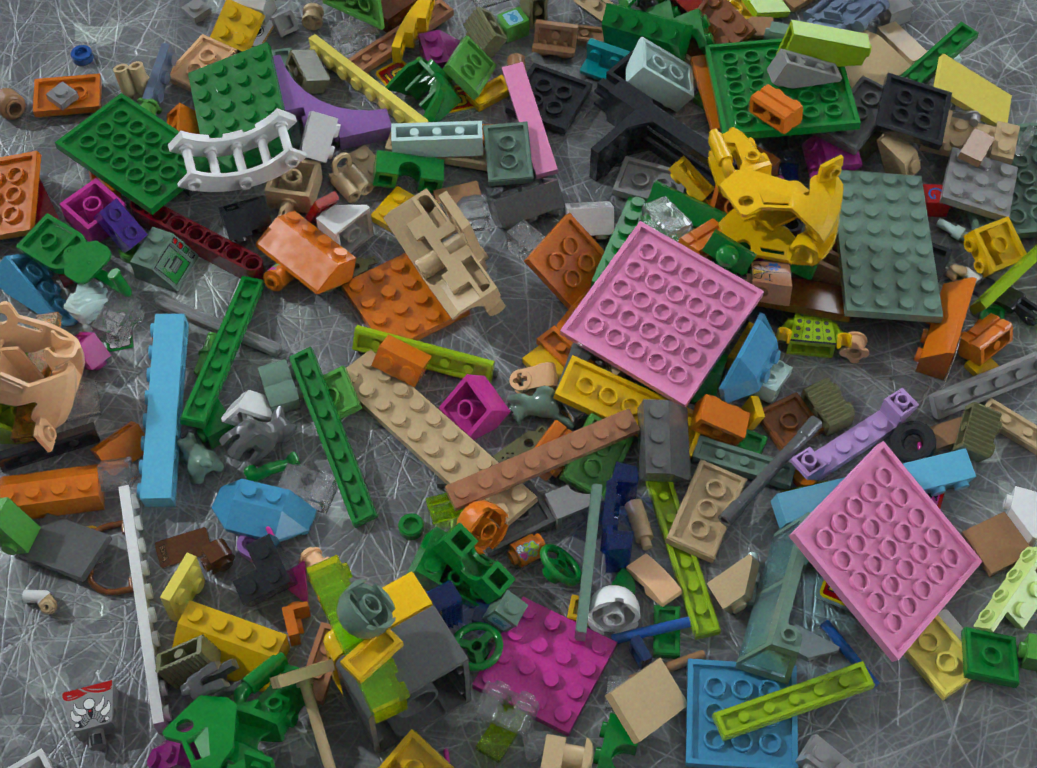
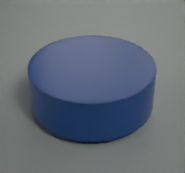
[70,45,94,66]

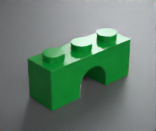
[372,150,444,194]
[432,523,516,604]
[593,713,638,768]

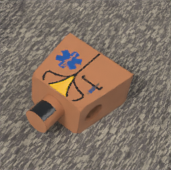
[736,261,792,306]

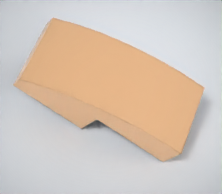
[626,553,682,607]

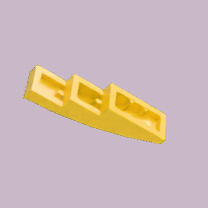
[391,0,435,63]

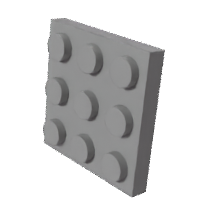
[939,147,1018,220]

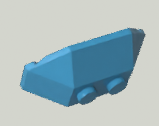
[719,313,781,403]
[212,479,317,542]

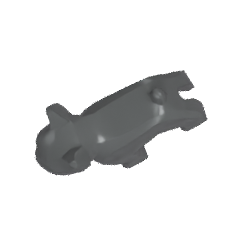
[219,406,297,467]
[180,659,241,701]

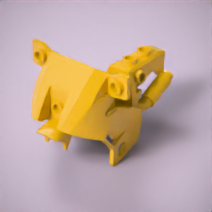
[708,127,844,266]

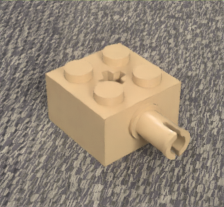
[264,155,323,217]

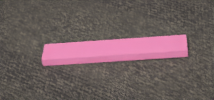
[502,62,558,179]

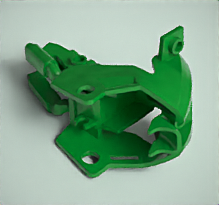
[163,652,314,768]

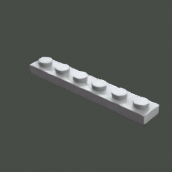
[928,351,1037,420]

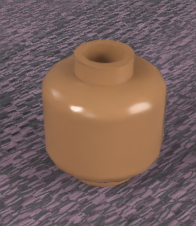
[0,88,26,120]

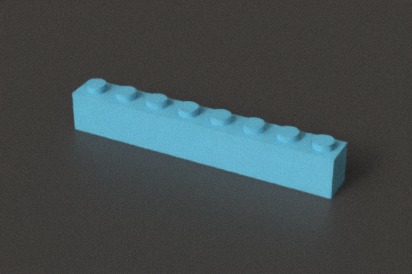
[137,314,189,507]
[771,448,976,531]

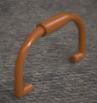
[87,520,134,595]

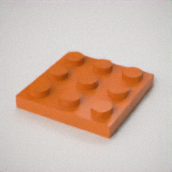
[524,213,604,310]

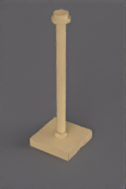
[270,659,336,768]

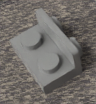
[795,734,858,768]

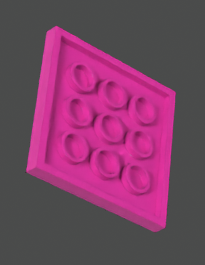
[472,597,617,737]

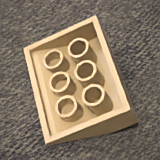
[845,30,911,89]

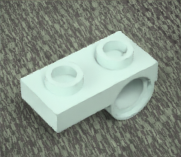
[751,360,793,404]

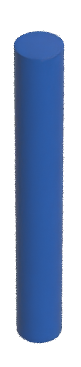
[611,617,692,644]
[820,620,880,689]

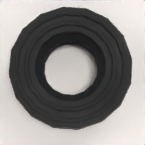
[890,421,937,463]

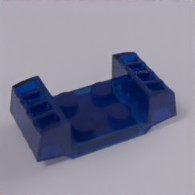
[600,462,638,573]

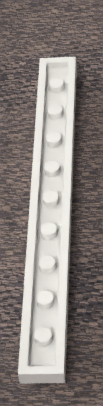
[118,485,172,734]

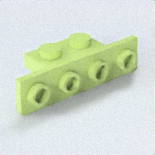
[974,547,1037,632]

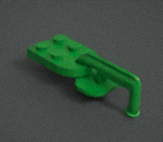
[16,213,132,298]

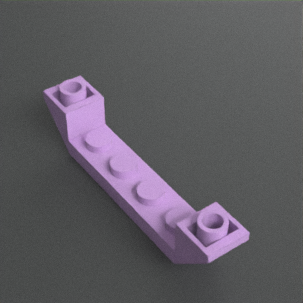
[790,388,919,480]

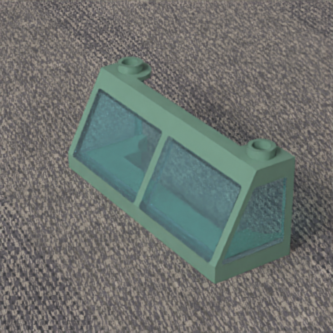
[735,512,810,685]

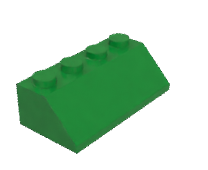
[601,3,694,62]

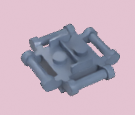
[803,0,890,32]

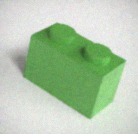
[0,497,41,555]

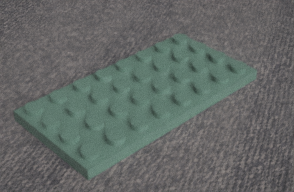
[836,170,943,323]

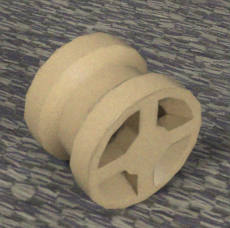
[302,3,324,30]

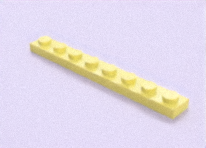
[308,34,428,123]

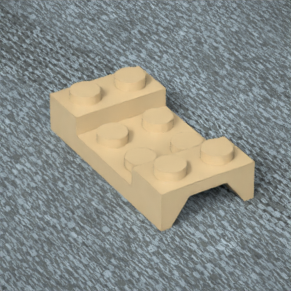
[919,110,1020,165]

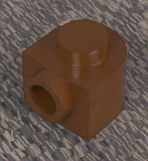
[200,538,235,575]

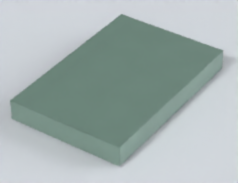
[483,121,534,186]

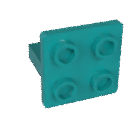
[580,38,630,80]

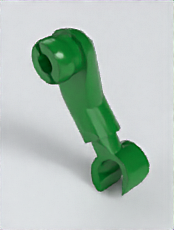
[244,451,300,482]

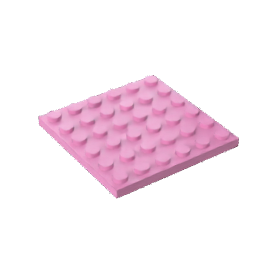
[560,221,764,408]
[789,441,983,662]

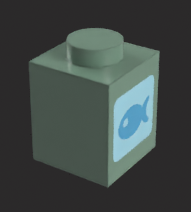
[482,590,528,633]

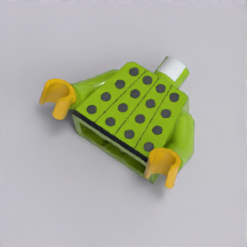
[776,313,852,358]

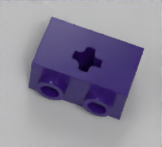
[93,198,148,253]

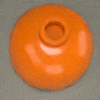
[456,500,508,554]

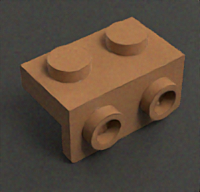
[532,20,579,58]

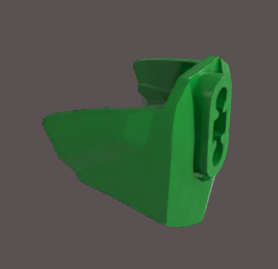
[385,56,461,122]

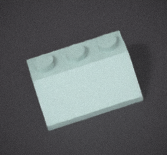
[626,37,694,112]

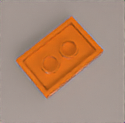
[33,73,102,118]

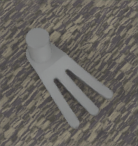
[952,110,981,127]

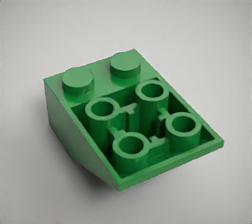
[407,526,495,608]

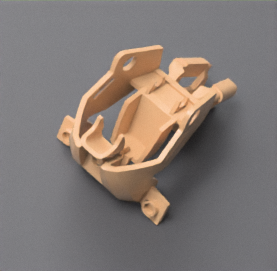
[0,301,85,452]

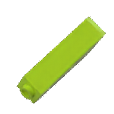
[776,20,872,67]

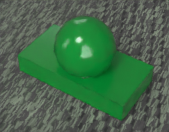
[702,229,757,276]

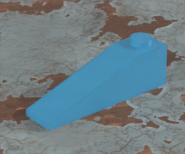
[0,254,78,328]

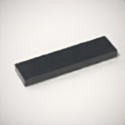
[0,422,101,472]

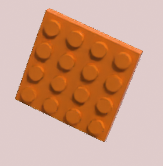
[0,151,42,240]
[341,253,470,341]

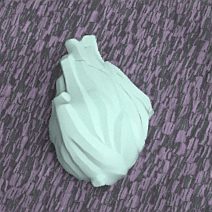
[64,282,108,325]

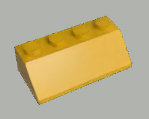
[172,600,291,693]

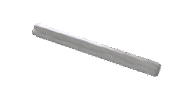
[155,295,282,357]

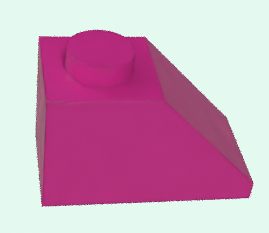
[75,332,111,371]

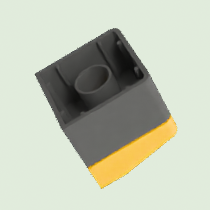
[323,572,471,753]

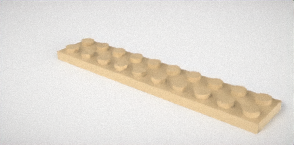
[346,349,538,529]

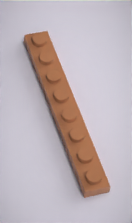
[445,408,640,512]

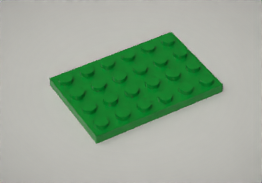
[188,42,294,173]
[55,93,210,215]

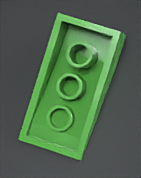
[322,0,385,30]

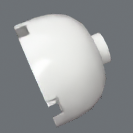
[588,585,640,635]

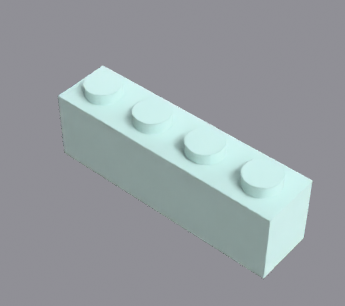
[391,121,483,157]

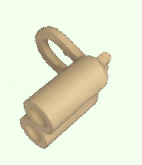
[113,61,149,100]
[328,152,374,203]

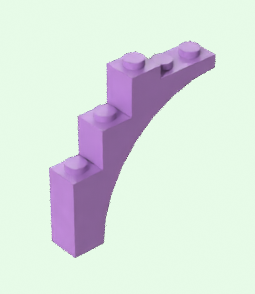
[273,55,391,150]

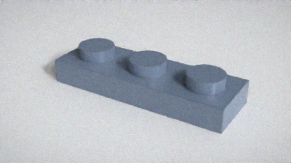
[142,43,177,106]

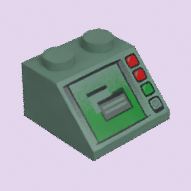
[130,227,198,292]

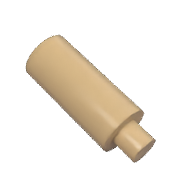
[625,499,654,550]

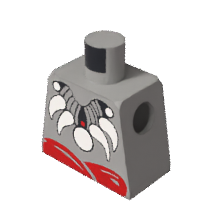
[60,680,119,751]

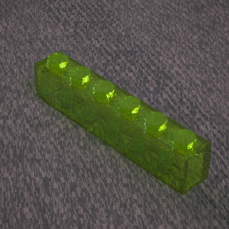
[306,555,410,724]

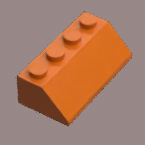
[256,211,356,294]
[914,277,977,380]
[0,463,105,519]

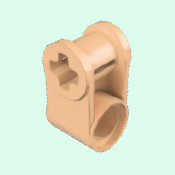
[509,362,558,396]

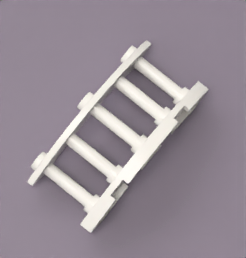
[168,108,307,192]

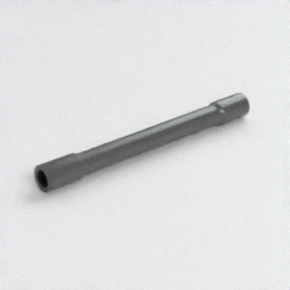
[718,416,822,527]

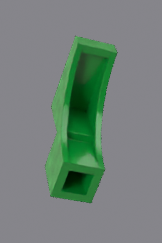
[646,0,715,55]

